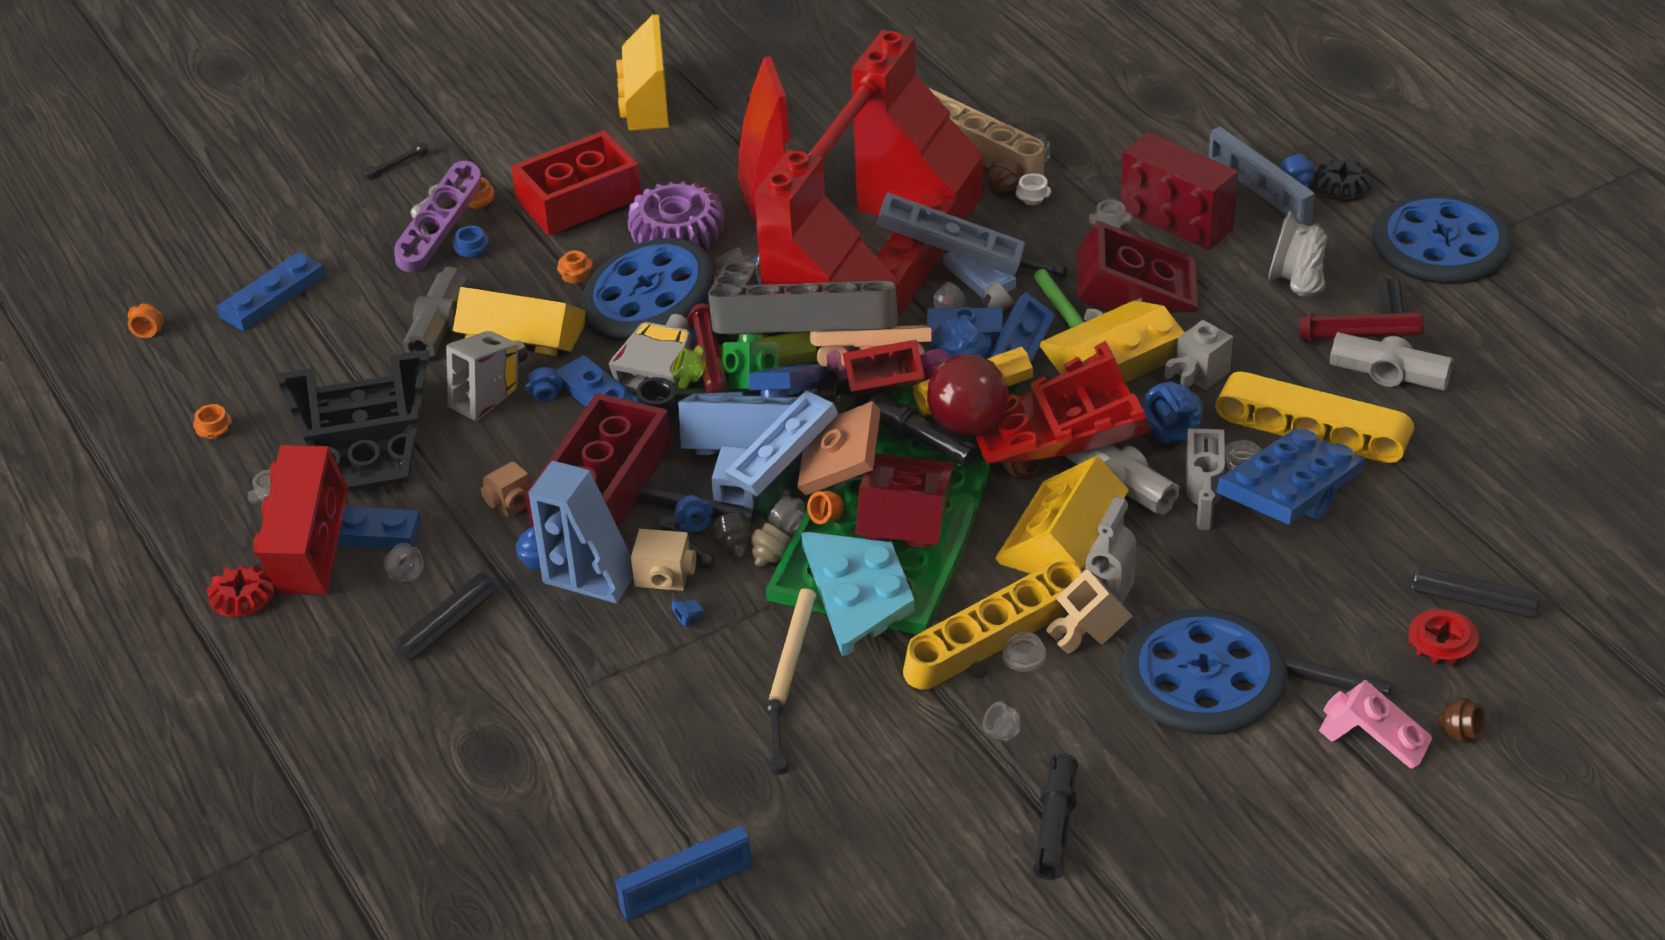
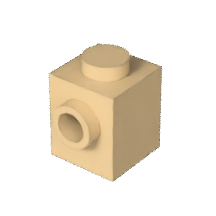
[631,529,696,591]

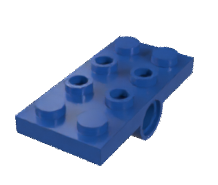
[1216,428,1366,525]

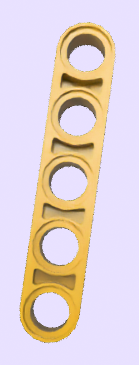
[1215,372,1414,463]
[903,560,1082,690]

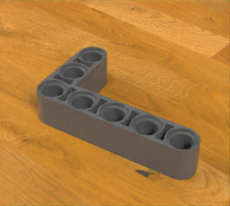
[708,262,898,334]

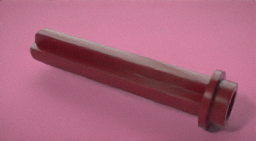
[688,304,727,393]
[1299,313,1425,343]

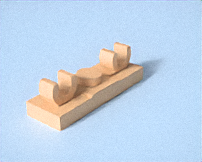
[810,325,931,366]

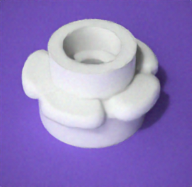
[1016,173,1051,205]

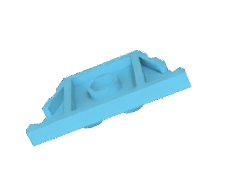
[802,532,914,656]

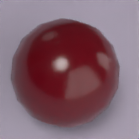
[927,354,1009,436]

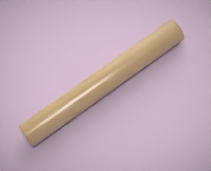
[769,589,816,705]

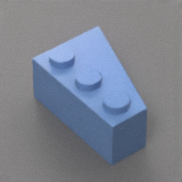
[678,389,817,455]
[529,460,633,604]

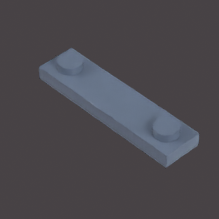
[1209,126,1315,225]
[876,193,1025,275]

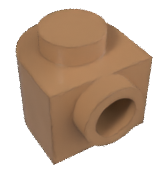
[481,461,531,518]

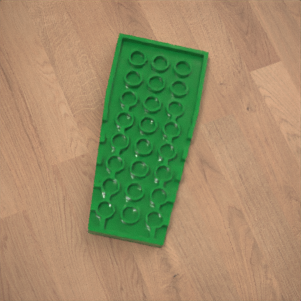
[766,361,1015,635]

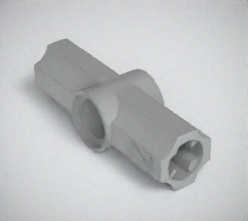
[1329,332,1453,391]
[1065,445,1179,516]

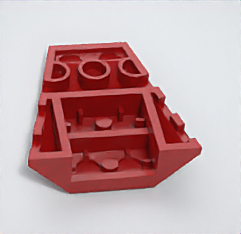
[738,56,791,222]
[975,340,1149,464]

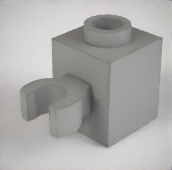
[1165,320,1233,390]

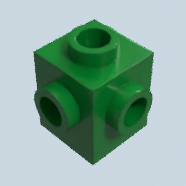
[723,334,779,389]

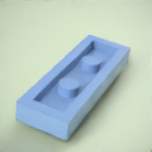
[725,390,838,496]

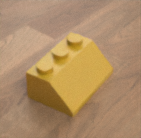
[616,14,669,131]
[453,287,587,357]
[1040,301,1185,383]
[995,455,1129,574]

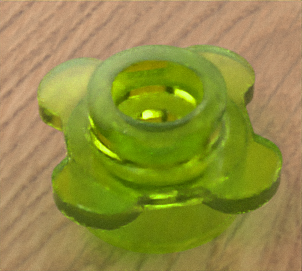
[671,345,705,389]

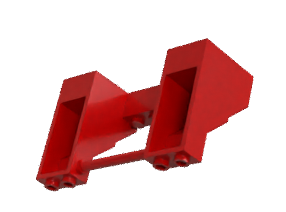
[754,30,983,351]

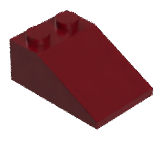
[1077,220,1198,312]
[855,453,954,548]

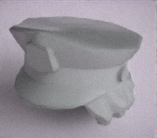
[1268,211,1328,299]

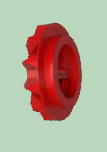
[207,563,275,617]
[1409,609,1479,666]

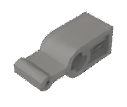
[1186,428,1225,530]
[1086,497,1137,604]

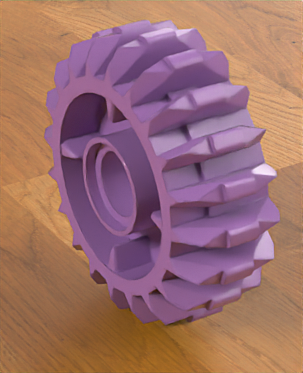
[628,181,725,251]

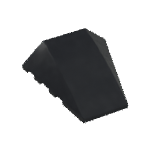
[275,350,430,492]

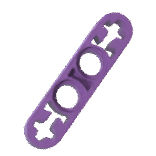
[394,161,481,272]

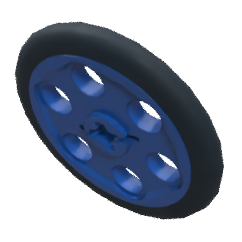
[1372,193,1513,284]
[582,238,715,339]
[1121,609,1287,734]

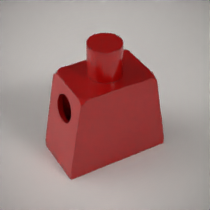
[843,339,925,399]

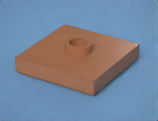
[797,401,881,495]

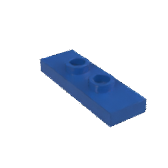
[556,355,637,407]
[616,826,752,920]

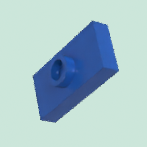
[927,307,1002,343]

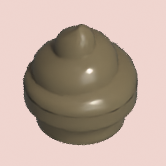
[752,523,791,566]

